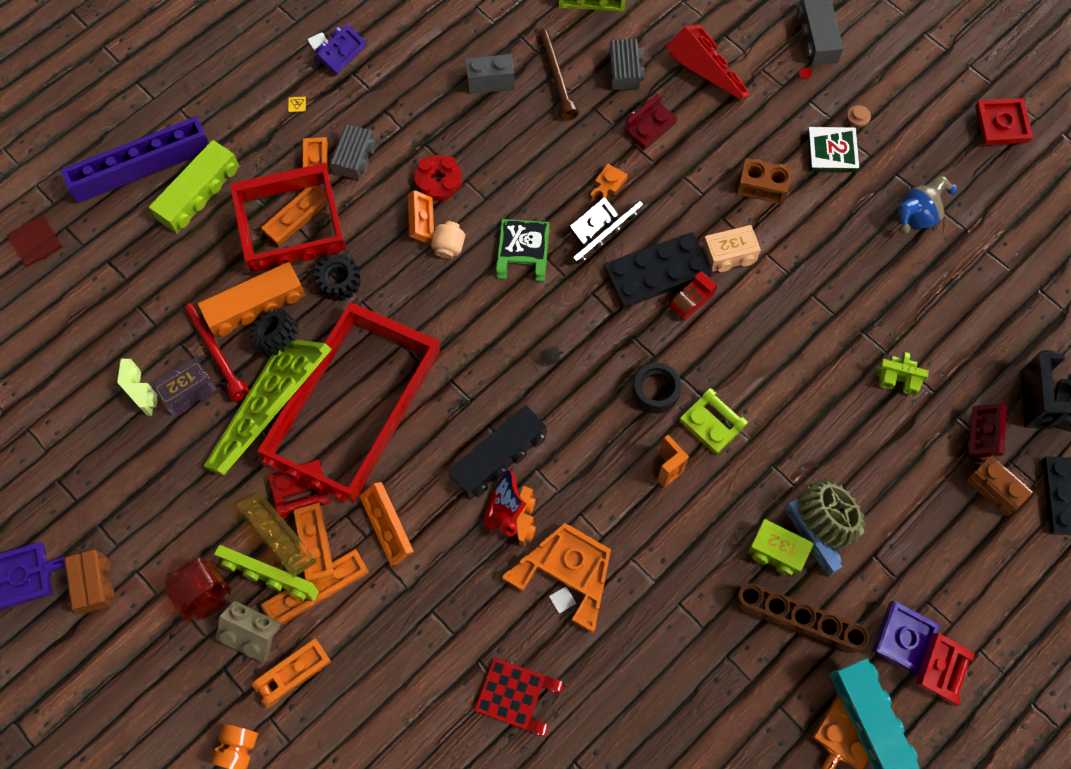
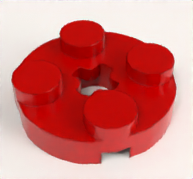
[414,155,462,201]

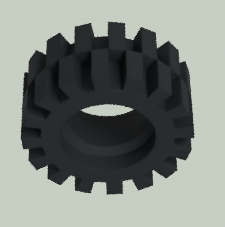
[314,253,361,301]
[250,308,299,356]

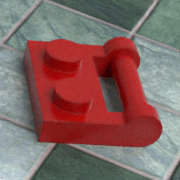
[268,460,331,519]
[915,633,975,706]

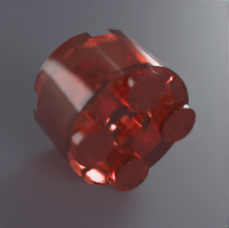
[164,557,231,623]

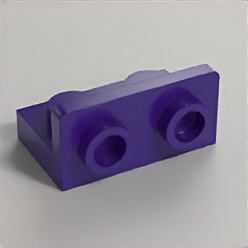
[314,24,367,76]

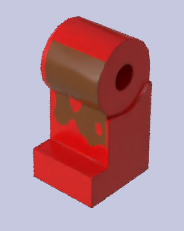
[669,271,717,320]

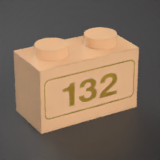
[702,225,761,272]

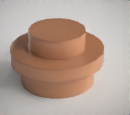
[847,105,871,128]

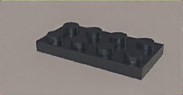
[604,232,713,309]

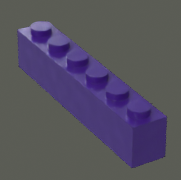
[60,116,209,203]

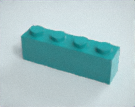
[829,658,920,769]

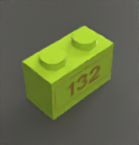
[747,519,814,577]

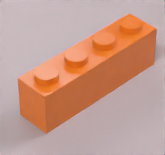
[198,262,306,337]

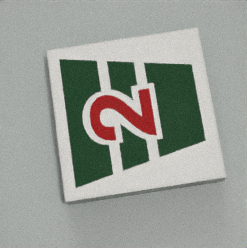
[807,127,859,172]

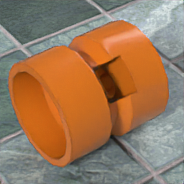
[210,723,259,769]

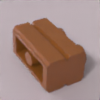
[966,455,1033,517]
[64,550,114,614]

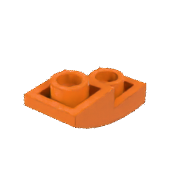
[516,486,537,548]

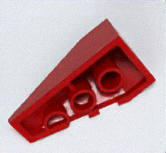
[666,24,751,100]

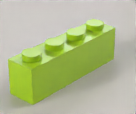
[149,140,240,233]

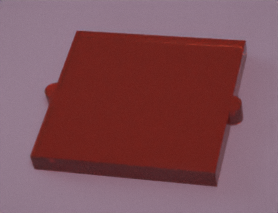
[7,215,63,267]

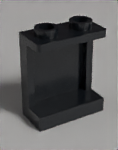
[1020,350,1071,429]

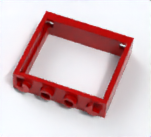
[230,163,346,272]

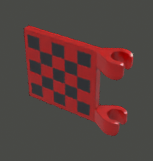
[475,658,563,737]

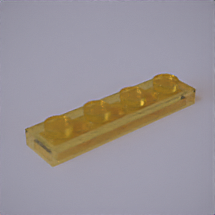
[236,491,316,577]

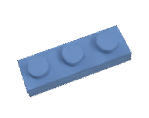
[784,498,843,577]

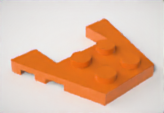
[502,523,611,634]

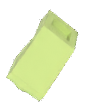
[117,359,157,416]

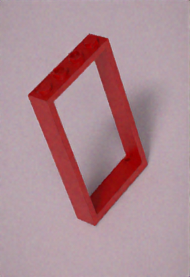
[257,302,440,504]

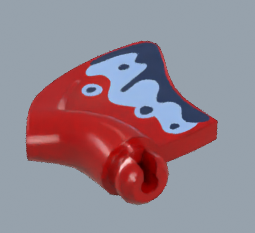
[484,470,527,537]

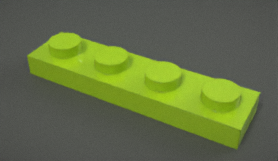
[214,545,319,601]

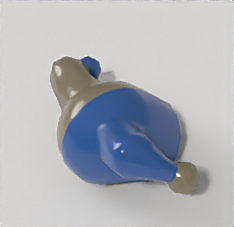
[898,176,958,234]

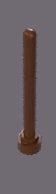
[540,28,579,121]

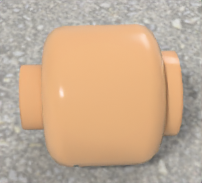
[431,221,465,259]

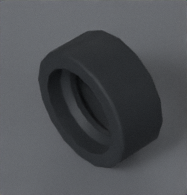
[632,362,682,414]

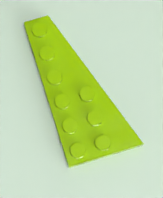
[204,340,332,475]

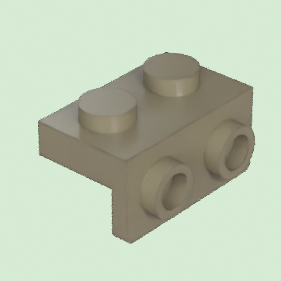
[216,601,281,663]

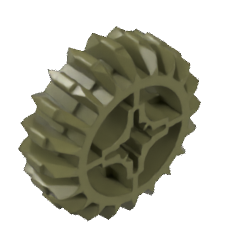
[798,479,866,550]

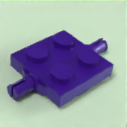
[0,542,65,610]

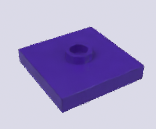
[872,601,940,675]

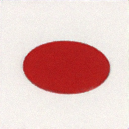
[798,67,812,79]

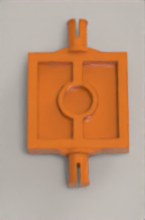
[812,694,869,769]

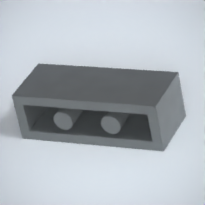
[797,0,843,65]

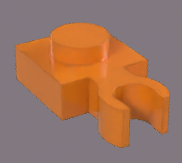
[591,164,628,201]

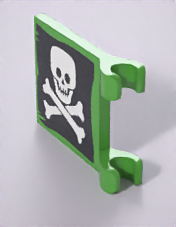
[496,219,550,282]

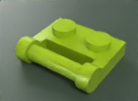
[679,388,749,456]

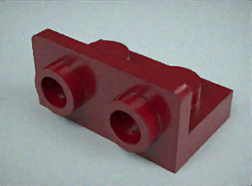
[625,94,677,151]
[967,403,1007,463]

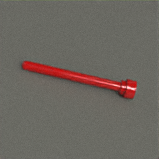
[185,303,250,402]

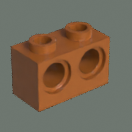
[737,158,792,204]

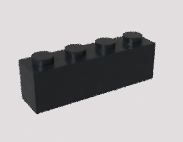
[448,405,547,500]

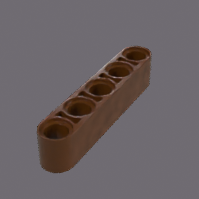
[735,583,869,654]

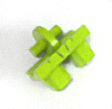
[876,351,929,396]

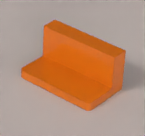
[657,434,689,488]

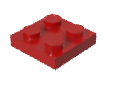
[975,98,1033,145]

